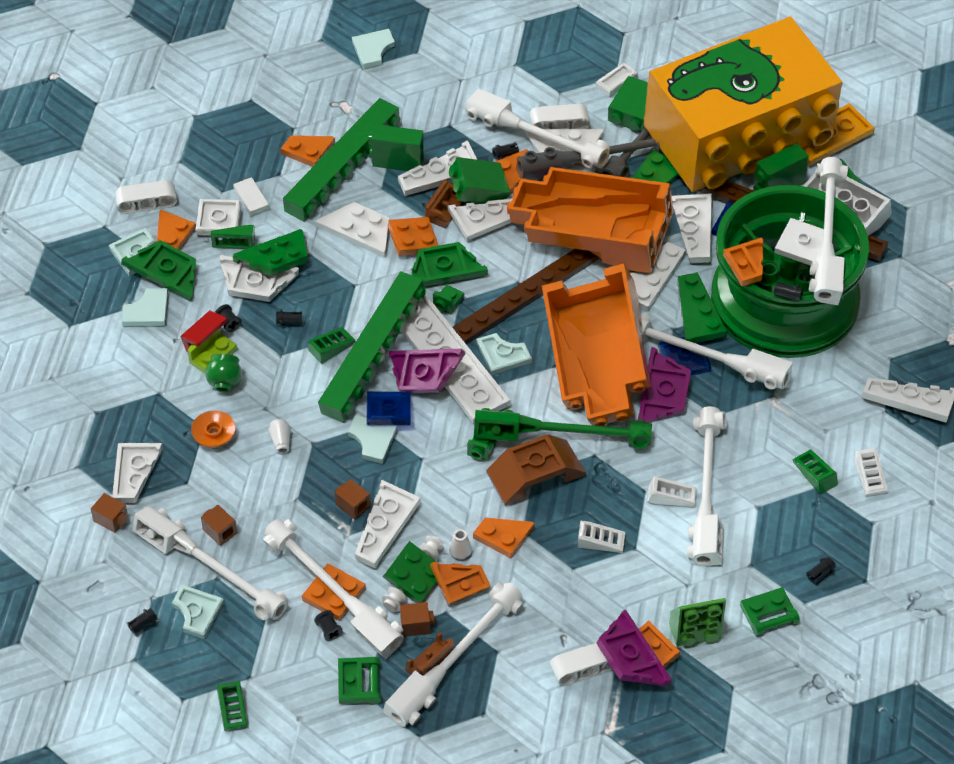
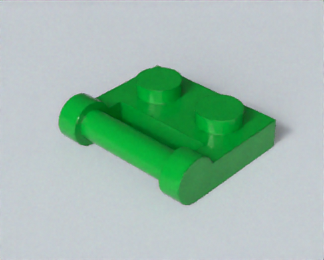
[740,587,800,636]
[338,657,382,705]

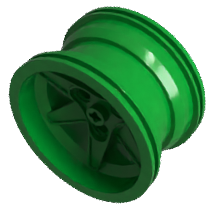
[711,185,869,358]

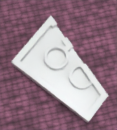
[448,199,512,241]
[112,443,163,503]

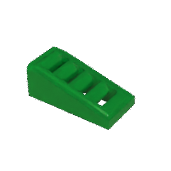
[211,225,255,249]
[308,327,355,364]
[793,449,838,494]
[217,681,248,731]

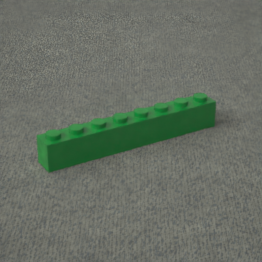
[283,98,400,222]
[318,271,426,423]

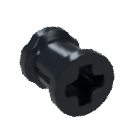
[215,304,242,332]
[314,610,343,641]

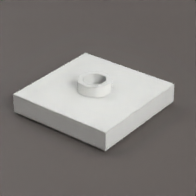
[195,199,241,235]
[774,218,824,266]

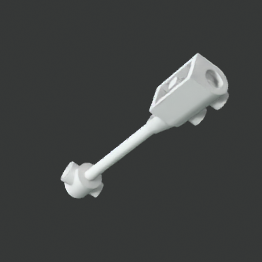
[465,88,610,169]
[809,157,848,305]
[640,313,793,389]
[687,406,727,566]
[132,506,288,620]
[263,519,404,660]
[383,581,524,727]

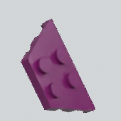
[638,347,691,423]
[388,348,465,393]
[596,610,672,686]

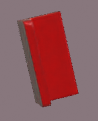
[180,310,227,352]

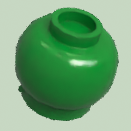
[205,354,242,392]

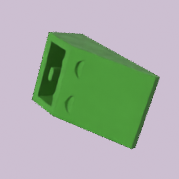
[669,598,726,647]

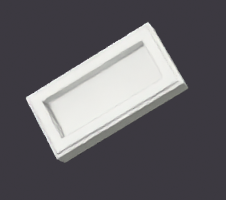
[596,63,638,97]
[233,177,269,216]

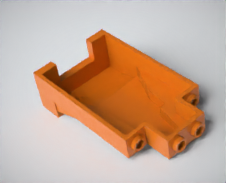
[507,167,674,273]
[542,263,651,426]

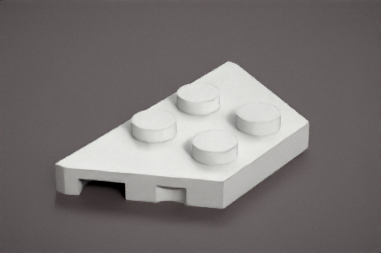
[525,129,603,164]
[316,202,389,257]
[220,255,299,302]

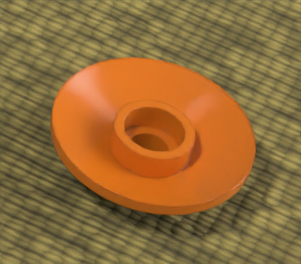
[191,410,235,448]

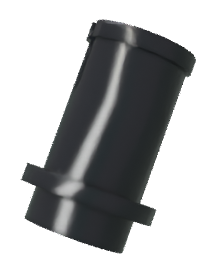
[492,142,519,160]
[774,282,803,302]
[276,309,302,326]
[806,557,836,584]
[126,608,158,635]

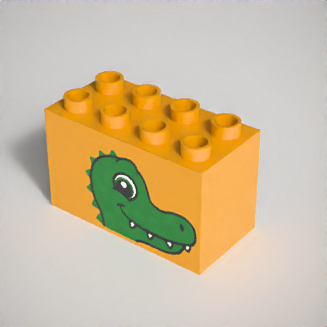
[644,16,843,192]

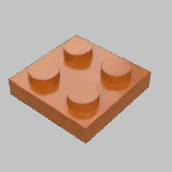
[387,217,439,256]
[302,563,366,621]

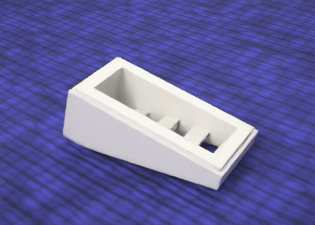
[853,448,888,497]
[647,476,696,507]
[578,521,625,553]

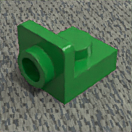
[433,284,464,315]
[467,438,497,461]

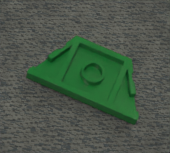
[233,229,307,276]
[121,240,196,301]
[412,242,488,287]

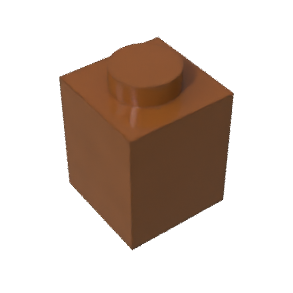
[335,479,371,520]
[91,493,128,533]
[201,505,237,546]
[400,602,434,637]

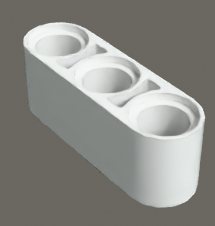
[530,104,590,129]
[115,180,177,214]
[550,643,613,685]

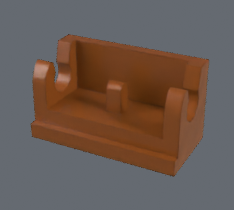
[425,180,463,229]
[405,632,454,676]

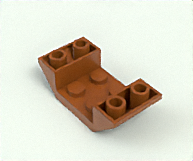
[486,434,586,506]

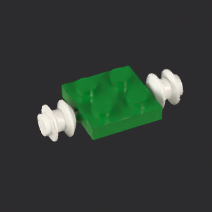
[381,536,444,612]

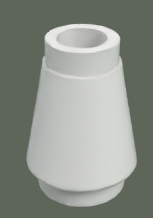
[268,419,290,454]
[449,529,472,560]

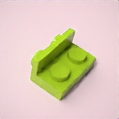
[188,329,238,374]

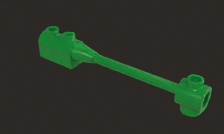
[473,408,652,449]

